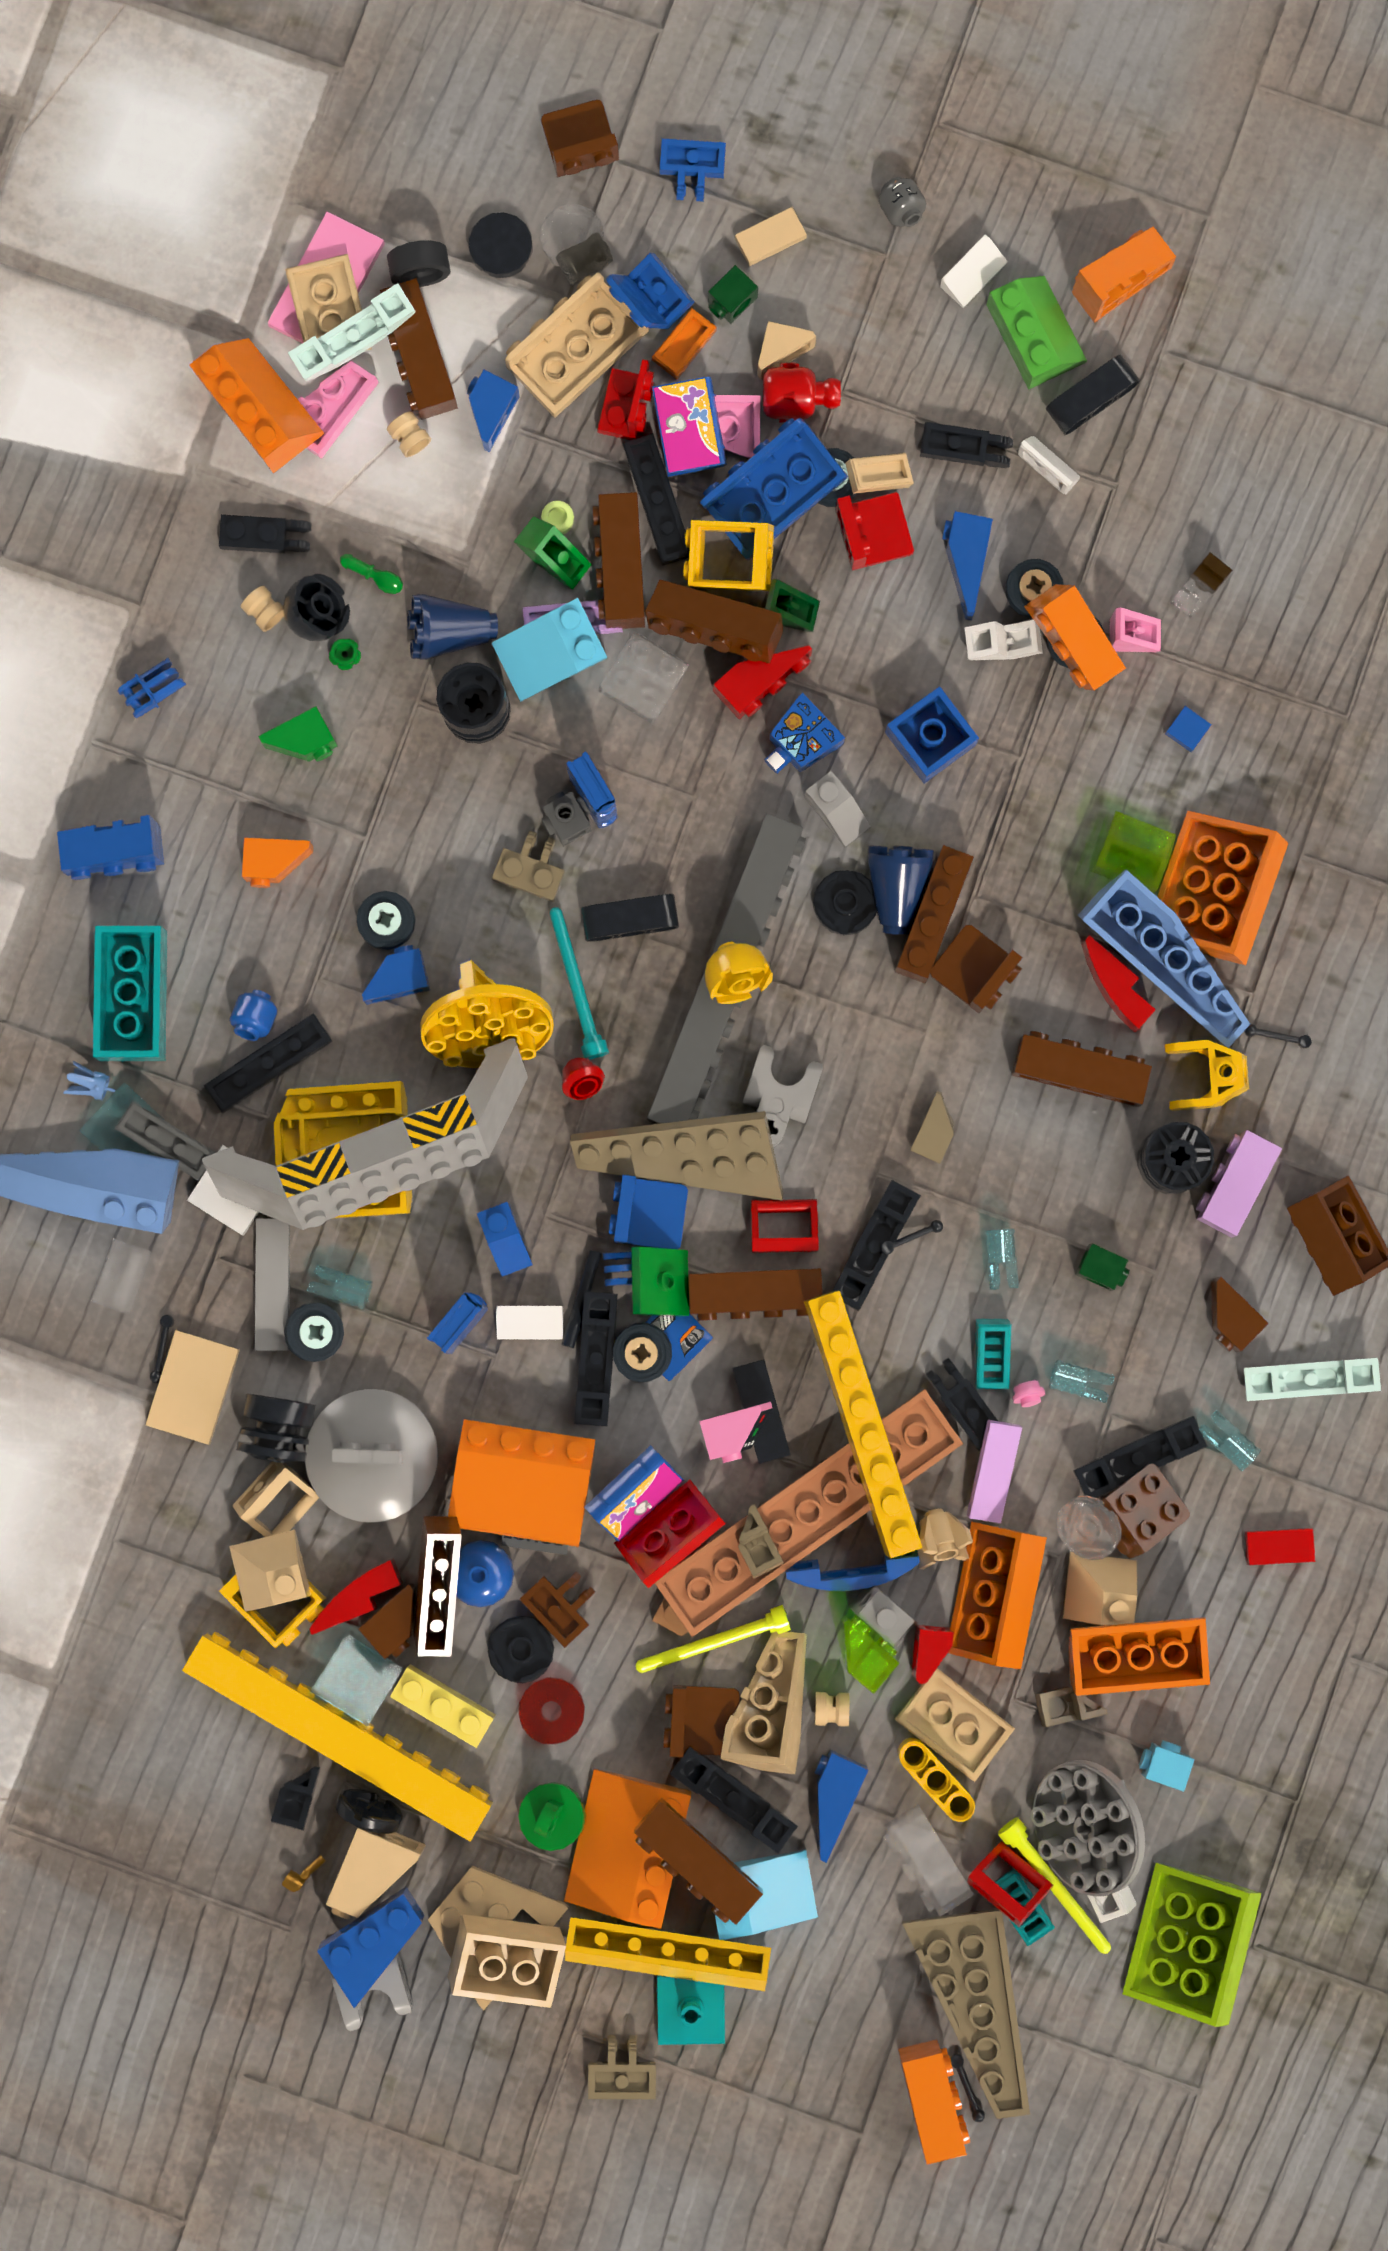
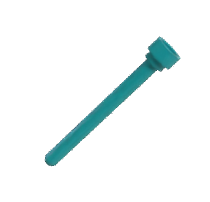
[550,907,609,1060]

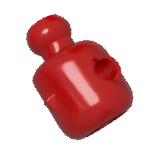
[763,362,841,423]

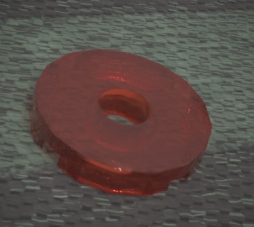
[519,1677,585,1744]

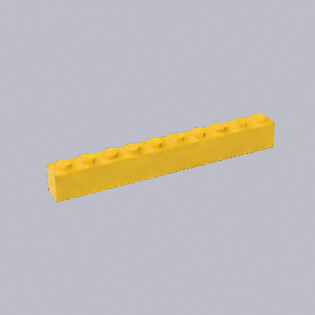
[182,1632,493,1842]

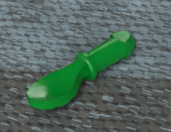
[340,554,403,594]

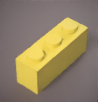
[390,1664,496,1748]

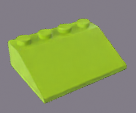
[1122,1863,1262,2027]

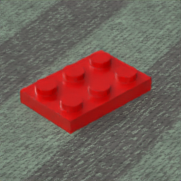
[614,1479,726,1589]

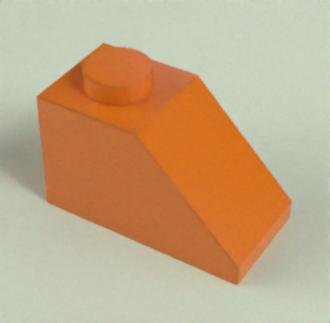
[242,838,314,888]

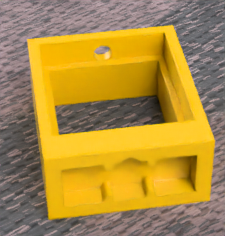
[683,520,774,591]
[219,1574,326,1648]

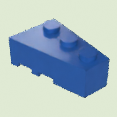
[57,815,164,880]
[317,1887,424,2008]

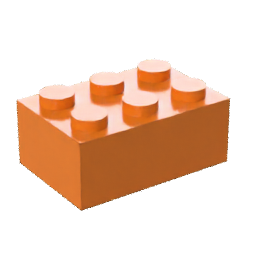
[898,2039,970,2165]

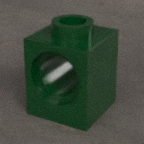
[708,265,758,324]
[1075,1243,1130,1291]

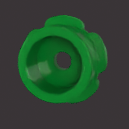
[329,639,361,670]

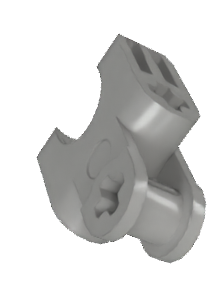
[742,1045,823,1147]
[331,1954,413,2031]

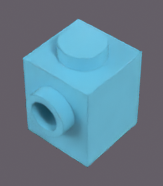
[1139,1740,1195,1792]

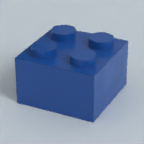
[885,686,979,784]

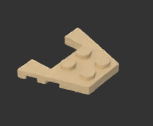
[428,1866,569,2010]

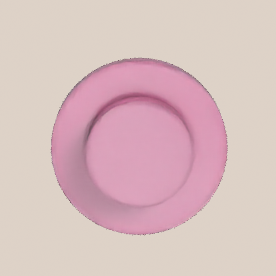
[1012,1380,1045,1407]

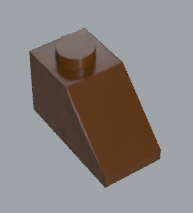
[1211,1277,1269,1352]
[358,1582,416,1659]

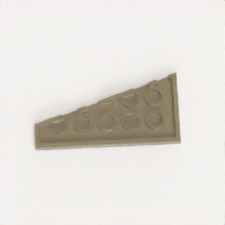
[570,1111,784,1201]
[902,1909,1030,2119]

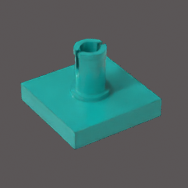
[657,1975,725,2045]

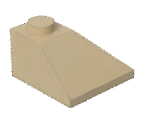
[229,1530,311,1612]
[1062,1552,1137,1626]

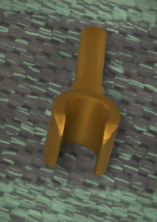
[282,1855,326,1892]

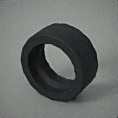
[387,240,451,287]

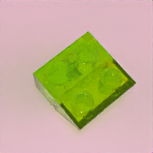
[1091,811,1176,894]
[841,1614,900,1694]

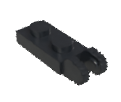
[920,422,1013,468]
[219,514,312,553]
[926,1358,998,1451]

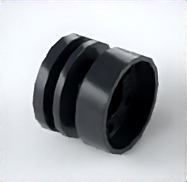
[436,662,511,744]
[1138,1122,1214,1194]
[236,1394,316,1463]

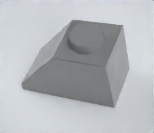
[804,771,871,848]

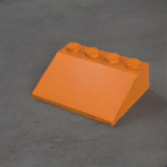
[1157,811,1289,965]
[448,1419,596,1547]
[564,1768,691,1929]

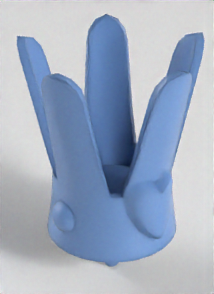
[63,1061,116,1101]

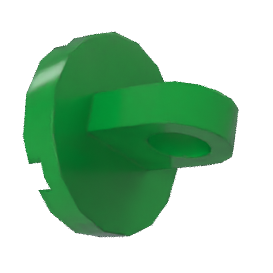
[518,1782,586,1851]

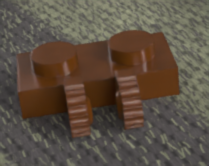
[520,1571,595,1648]

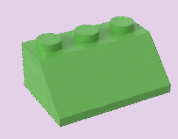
[986,276,1087,390]

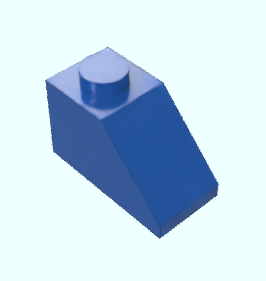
[467,369,520,452]
[362,945,430,1005]
[476,1202,533,1277]

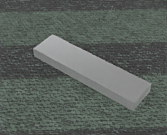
[255,1218,290,1351]

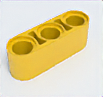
[897,1737,975,1822]

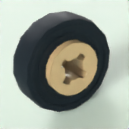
[1005,559,1063,618]
[613,1323,672,1382]

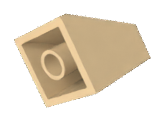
[326,1828,426,1919]

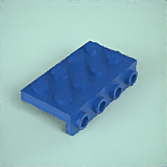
[700,418,849,561]

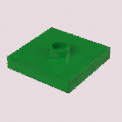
[631,1247,689,1317]

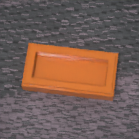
[652,307,717,379]

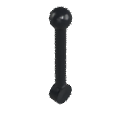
[1244,1024,1312,1048]
[880,1220,943,1254]
[150,1315,174,1383]
[950,2054,985,2122]

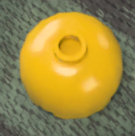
[705,942,773,1004]

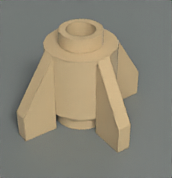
[918,1509,973,1570]

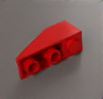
[713,645,812,720]

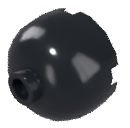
[283,574,350,641]

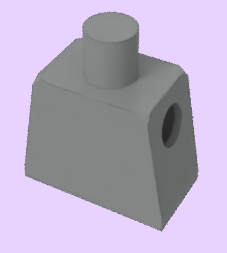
[849,1586,918,1648]

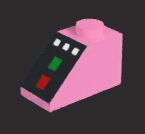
[699,1402,772,1463]

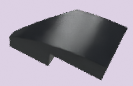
[271,1766,320,1831]

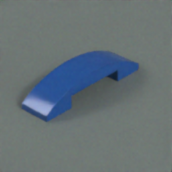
[786,1550,920,1591]

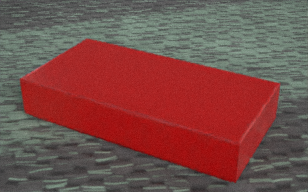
[1245,1528,1316,1565]

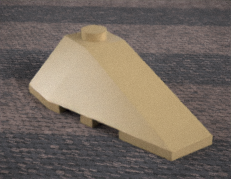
[721,1631,807,1774]

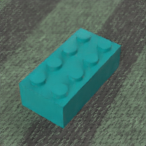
[93,926,167,1061]

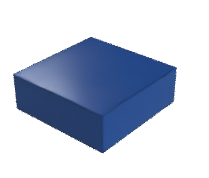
[1165,706,1212,753]

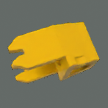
[1165,1040,1249,1111]

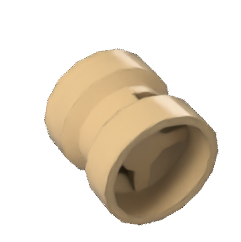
[387,411,431,457]
[241,586,284,632]
[815,1692,850,1727]

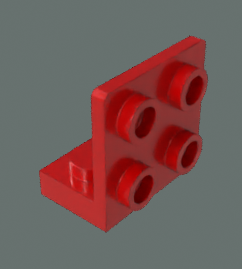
[597,359,654,440]
[835,492,914,571]

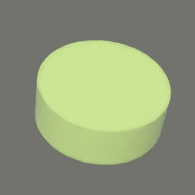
[541,501,574,534]

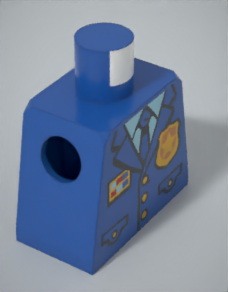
[764,693,845,774]

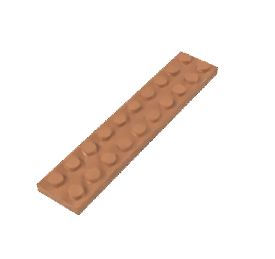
[655,1389,963,1637]

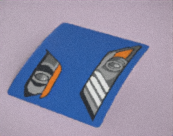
[641,1313,713,1381]

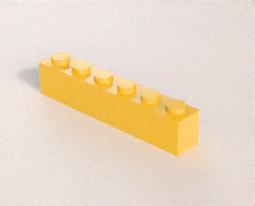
[565,1917,771,1991]

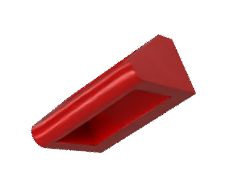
[751,1199,819,1253]
[912,1624,954,1684]
[967,1841,1054,1927]

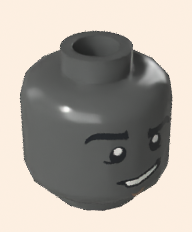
[879,177,927,227]

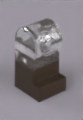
[1171,552,1233,619]

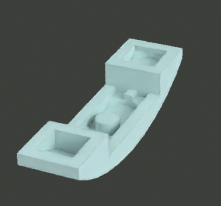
[288,283,416,381]
[1244,1358,1381,1401]

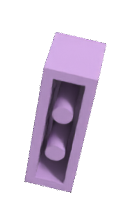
[1196,1130,1282,1238]

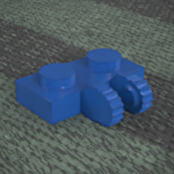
[660,139,726,202]

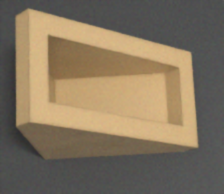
[757,321,816,380]

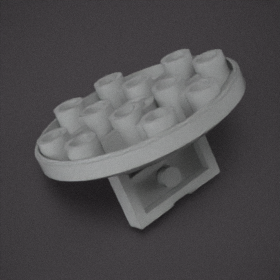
[305,1389,438,1522]
[1030,1760,1145,1896]

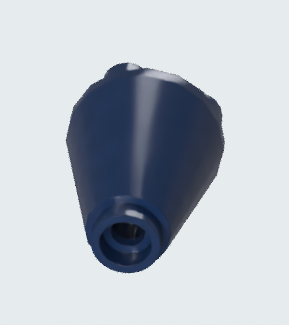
[407,594,498,660]
[867,845,934,934]

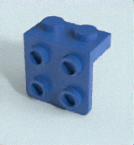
[606,253,695,329]
[609,1175,688,1249]

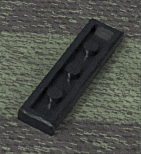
[622,433,690,566]
[204,1013,332,1113]

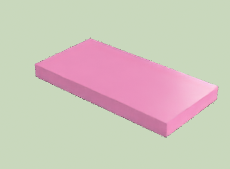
[268,212,385,343]

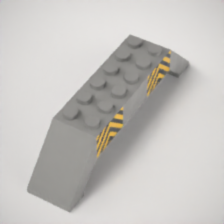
[202,1038,528,1230]

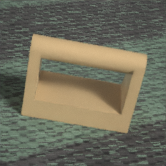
[232,1462,319,1537]

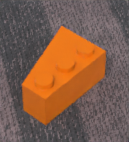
[1072,226,1176,323]
[1024,584,1126,691]

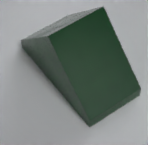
[765,579,820,632]

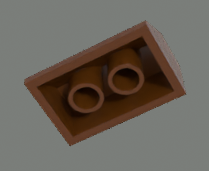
[1287,1175,1388,1296]

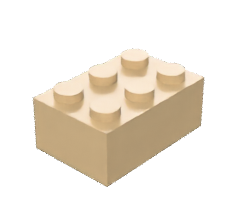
[448,1914,566,2008]

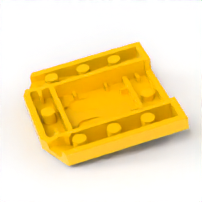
[274,1081,412,1219]

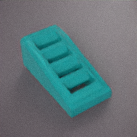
[976,1319,1012,1389]
[994,1868,1055,1946]

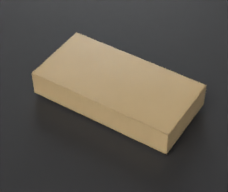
[735,207,807,267]
[845,453,914,494]

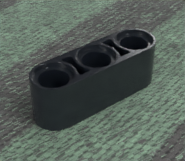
[1046,354,1140,435]
[581,894,679,942]

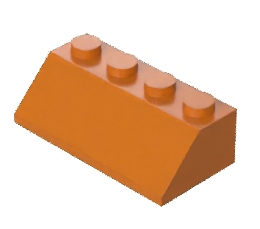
[189,338,324,474]
[948,1521,1047,1669]
[1068,1617,1210,1696]

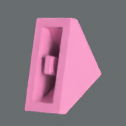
[1110,608,1161,652]

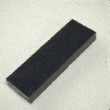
[732,1359,791,1464]

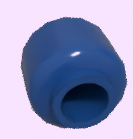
[229,990,278,1041]

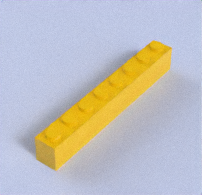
[804,1291,923,1558]

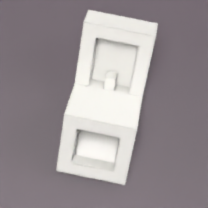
[965,620,1043,660]

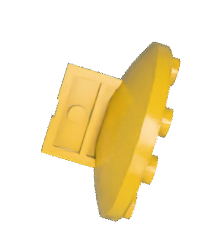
[420,960,554,1068]

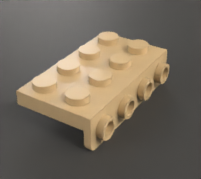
[505,272,649,418]

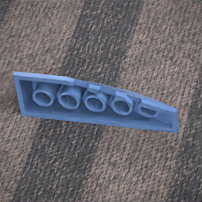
[1078,870,1250,1048]
[0,1148,179,1234]

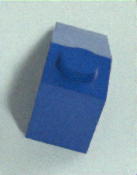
[942,511,993,621]
[814,1750,869,1863]

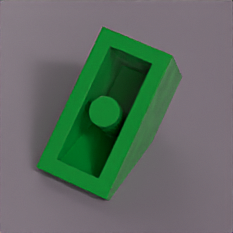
[514,516,592,590]
[258,706,338,762]

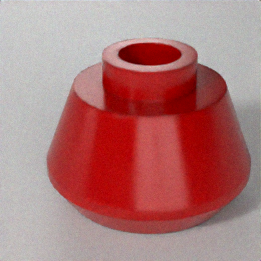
[562,1058,605,1100]

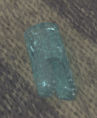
[985,1229,1019,1290]
[307,1264,373,1310]
[1049,1360,1115,1403]
[1199,1410,1261,1472]

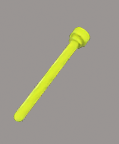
[635,1605,791,1673]
[997,1817,1111,1954]

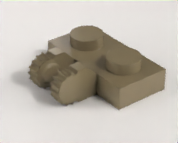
[492,831,565,902]
[588,2035,656,2099]

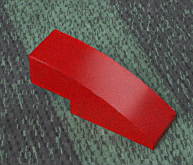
[1081,935,1156,1033]
[309,1558,403,1635]

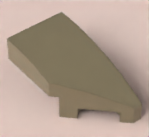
[910,1091,955,1164]
[738,1504,784,1579]
[1035,1687,1108,1727]

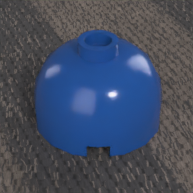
[456,1540,514,1607]

